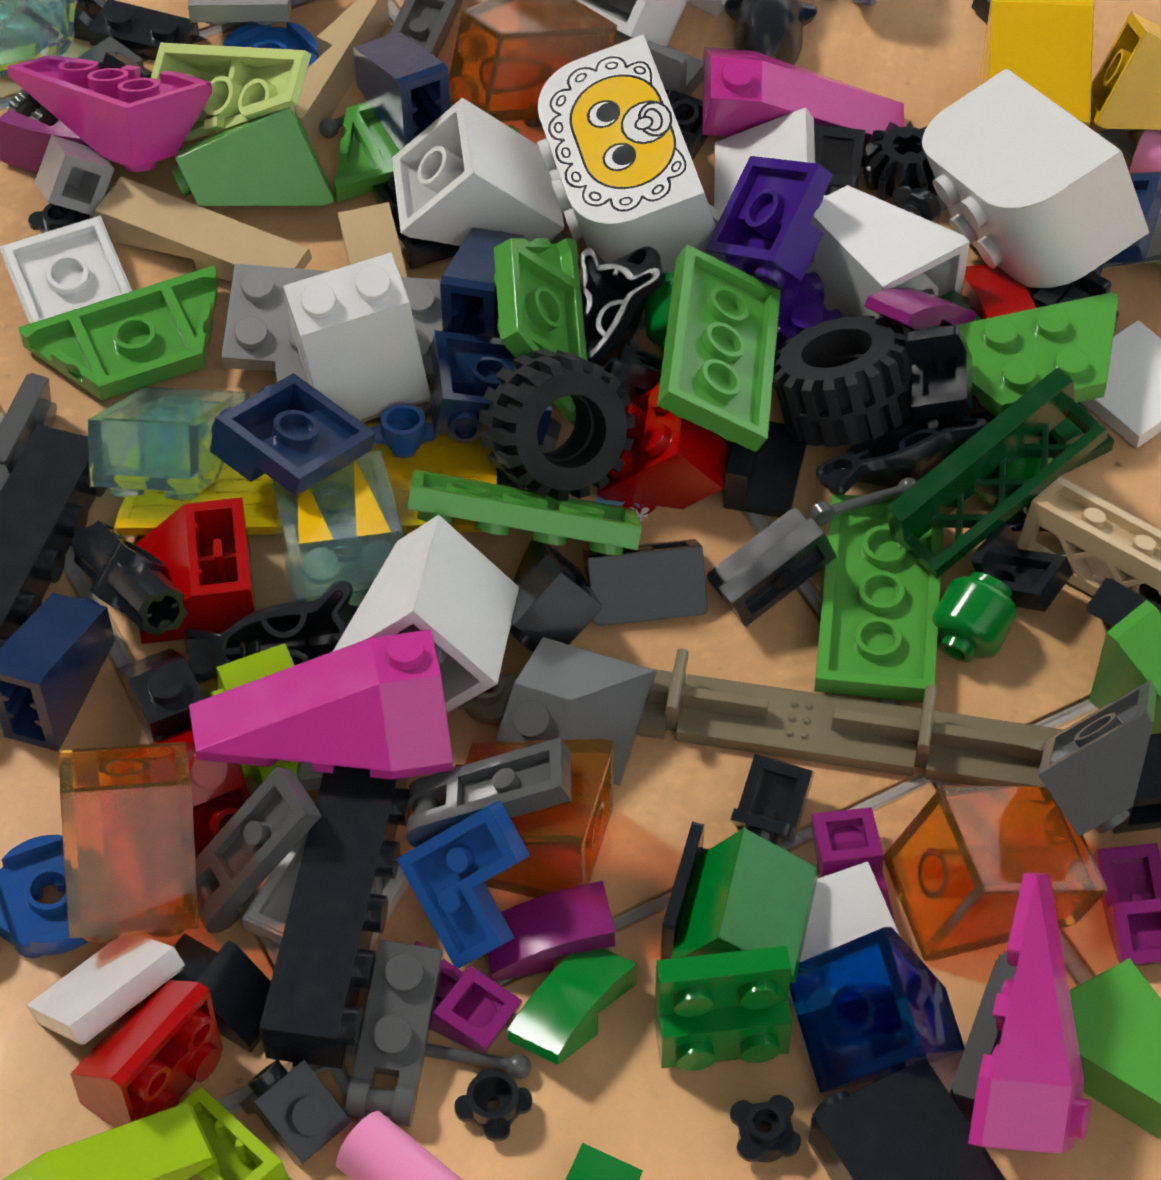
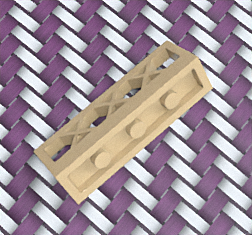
[1017,477,1161,596]

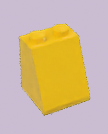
[980,0,1094,127]
[1091,11,1161,130]

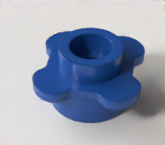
[371,404,437,458]

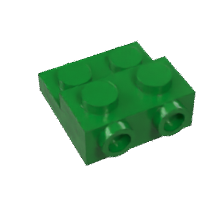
[654,945,792,1071]

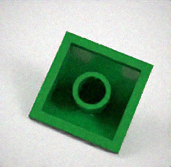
[671,828,818,983]

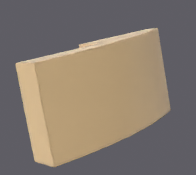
[338,202,407,277]

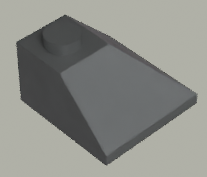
[495,637,657,786]
[1038,680,1157,837]

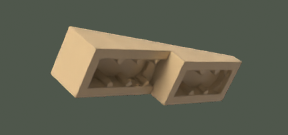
[294,0,390,146]
[95,176,312,281]

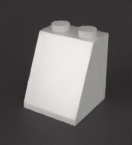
[392,98,564,246]
[806,185,970,334]
[283,252,431,423]
[333,515,519,713]

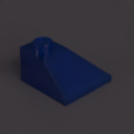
[789,927,965,1093]

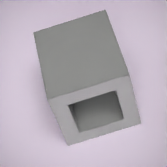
[34,135,114,217]

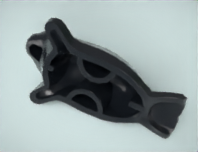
[725,0,817,65]
[580,246,666,367]
[816,411,996,495]
[185,580,359,684]

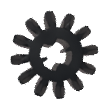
[861,120,938,200]

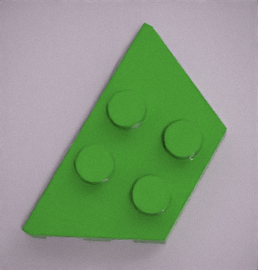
[333,86,521,202]
[494,238,587,426]
[18,265,219,401]
[957,292,1118,417]

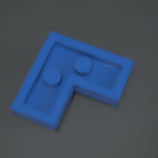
[396,800,531,969]

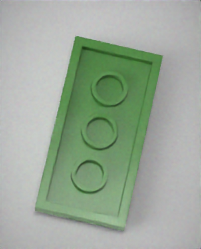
[657,244,781,452]
[407,469,642,556]
[814,494,944,702]

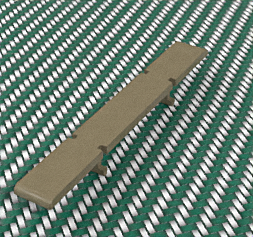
[531,649,1064,798]

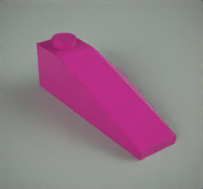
[703,47,904,148]
[7,55,212,172]
[189,629,453,780]
[968,872,1091,1154]

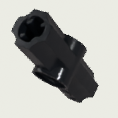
[70,520,188,637]

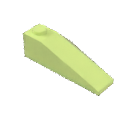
[151,43,311,143]

